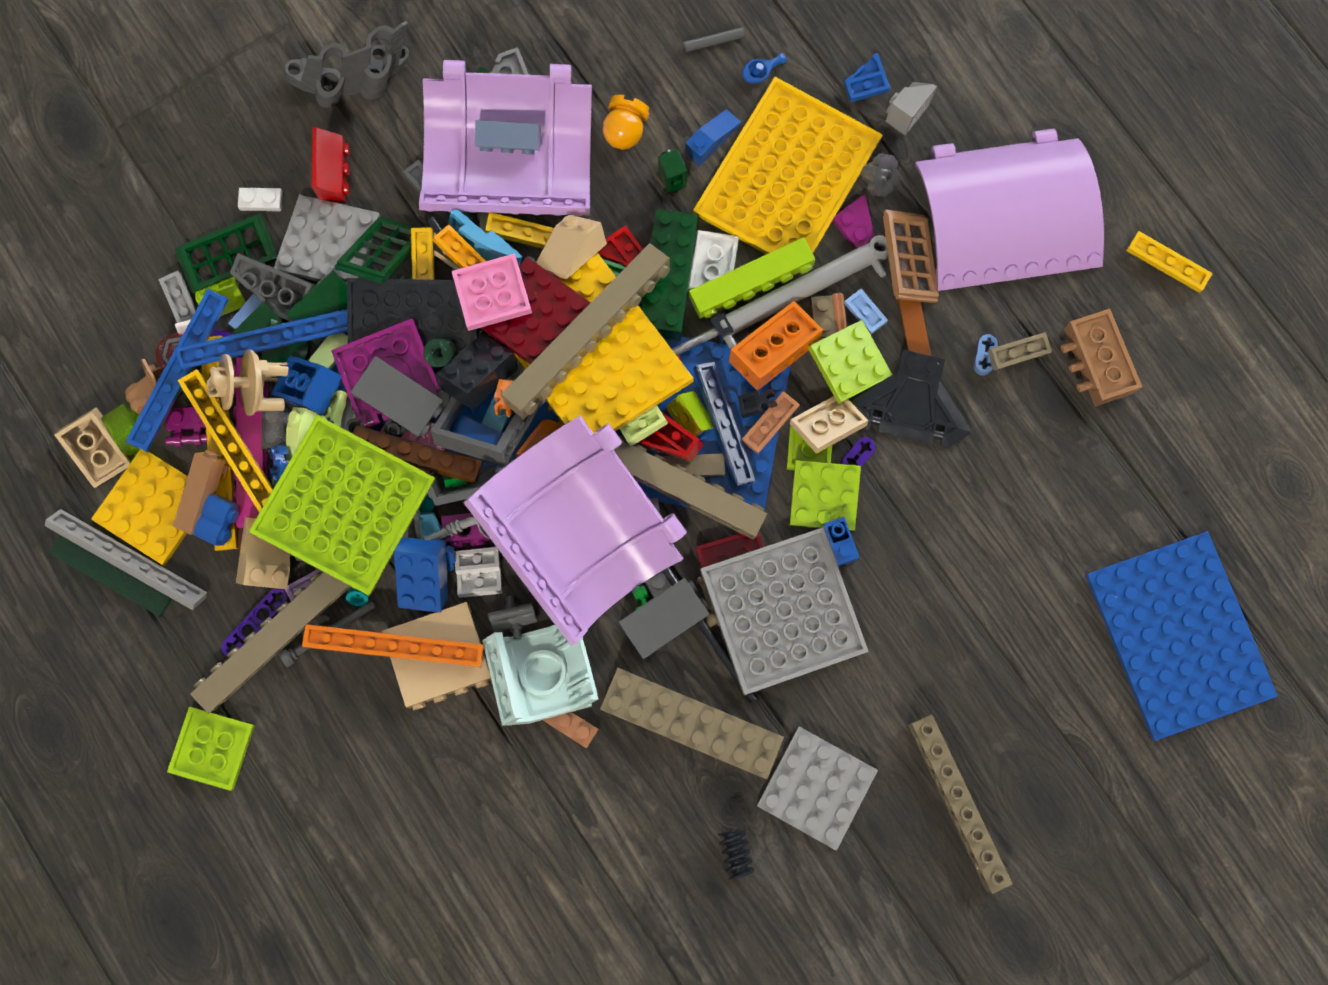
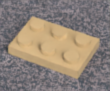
[790,396,868,454]

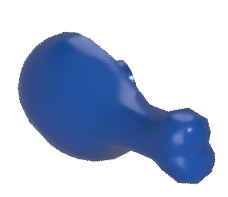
[742,53,787,84]

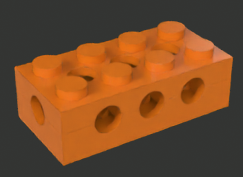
[729,301,823,391]

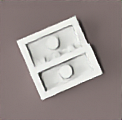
[455,547,502,598]

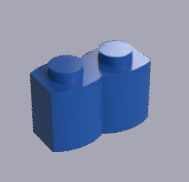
[194,495,240,546]

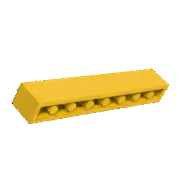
[177,369,273,513]

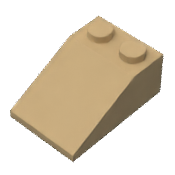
[536,215,607,279]
[54,407,131,488]
[236,517,290,589]

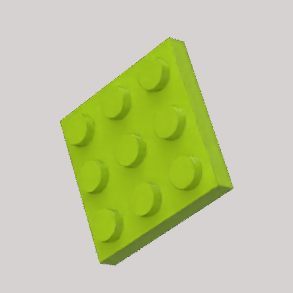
[808,320,892,404]
[789,460,861,531]
[167,707,255,791]

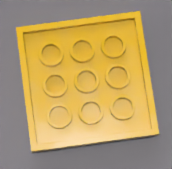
[91,449,188,566]

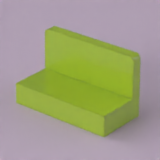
[195,276,246,316]
[666,391,713,437]

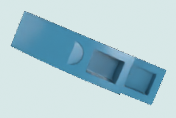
[448,209,522,266]

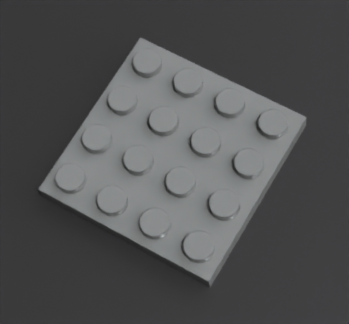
[274,195,381,284]
[757,727,878,851]

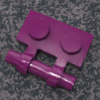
[165,407,207,447]

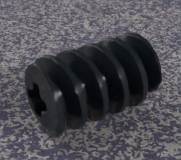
[717,829,755,880]

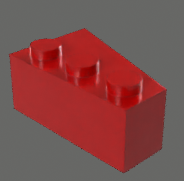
[623,413,704,462]

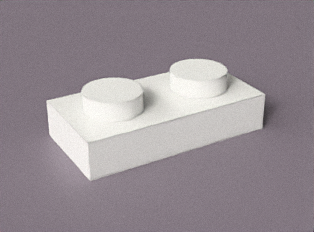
[238,188,283,211]

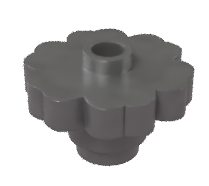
[861,153,899,197]

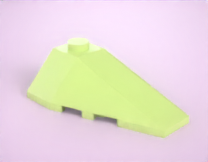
[285,407,326,462]

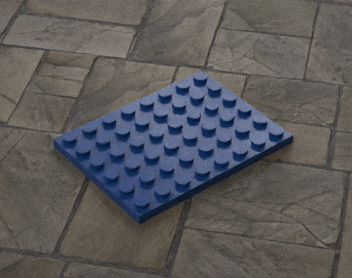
[1085,531,1278,741]

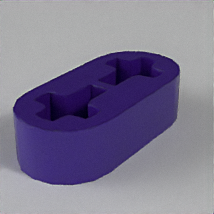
[841,437,875,467]

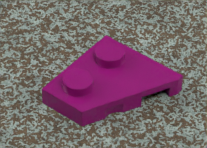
[832,195,874,249]

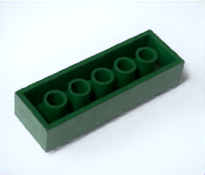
[641,209,698,341]

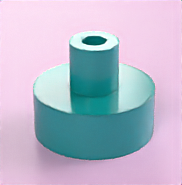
[346,587,369,606]

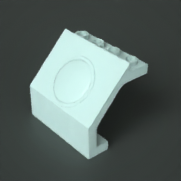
[482,625,598,726]

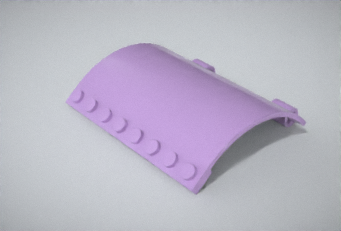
[419,60,592,216]
[915,129,1104,291]
[463,416,687,646]

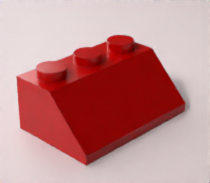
[312,127,350,203]

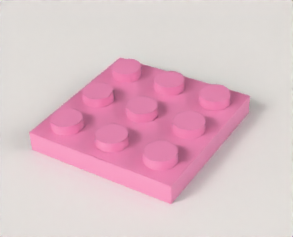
[452,254,532,331]

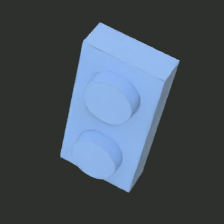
[844,289,888,335]

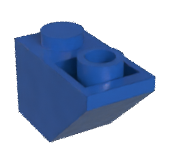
[823,517,860,567]

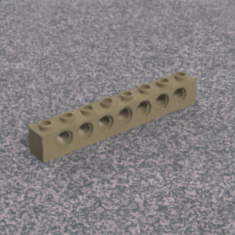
[908,715,1013,894]

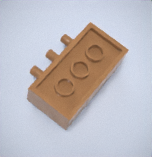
[1061,309,1142,406]

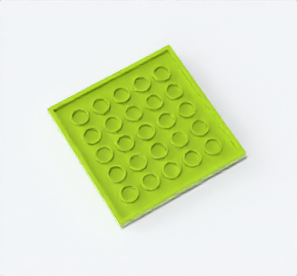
[249,415,435,596]

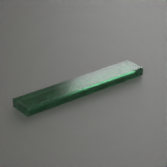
[49,535,172,617]

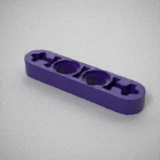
[222,588,290,656]

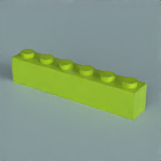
[689,237,815,319]

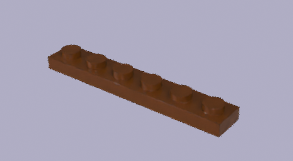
[353,425,482,484]

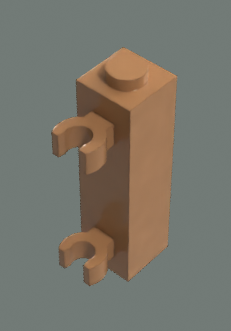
[173,450,229,535]

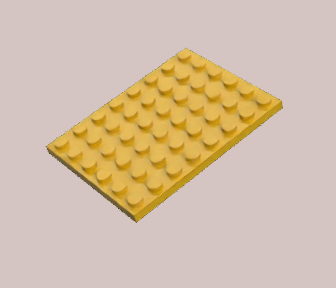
[693,77,883,273]
[514,253,694,433]

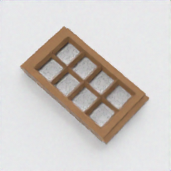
[883,210,939,303]

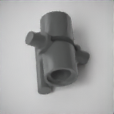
[488,595,537,640]

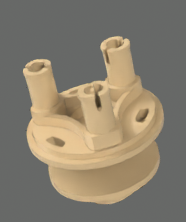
[206,349,288,416]

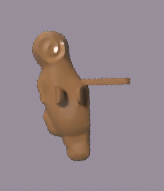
[125,359,195,415]

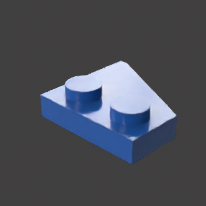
[844,53,890,103]

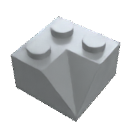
[886,82,937,135]

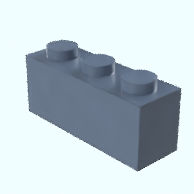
[475,120,541,155]

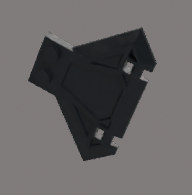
[850,350,972,448]

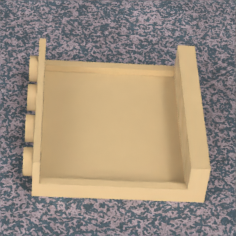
[382,602,491,711]

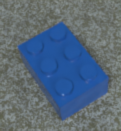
[271,356,342,415]
[394,538,449,612]

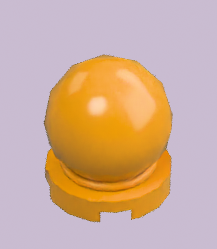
[603,95,649,150]

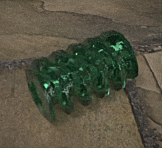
[423,339,457,367]

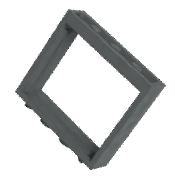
[431,378,544,466]

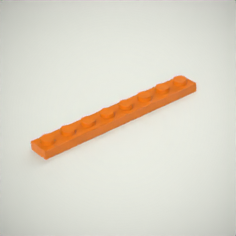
[302,625,484,668]

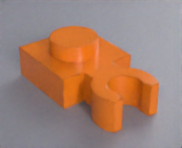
[494,379,514,417]

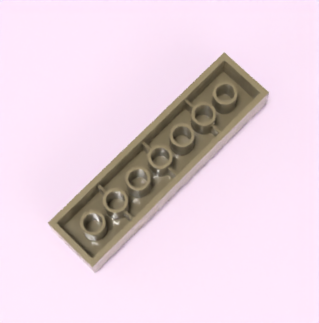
[600,668,784,779]

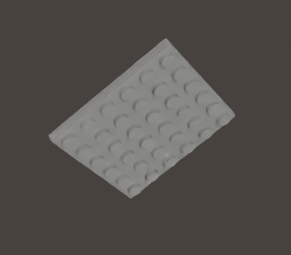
[700,527,869,695]

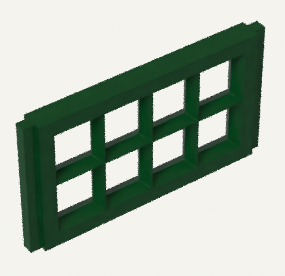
[174,214,278,294]
[335,217,417,284]

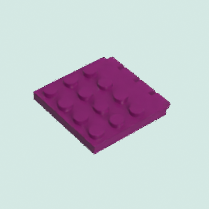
[331,318,441,428]

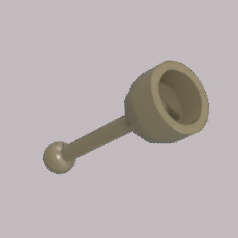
[697,576,719,628]

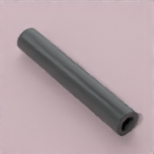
[683,27,745,52]

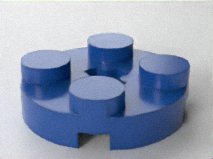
[268,445,289,487]

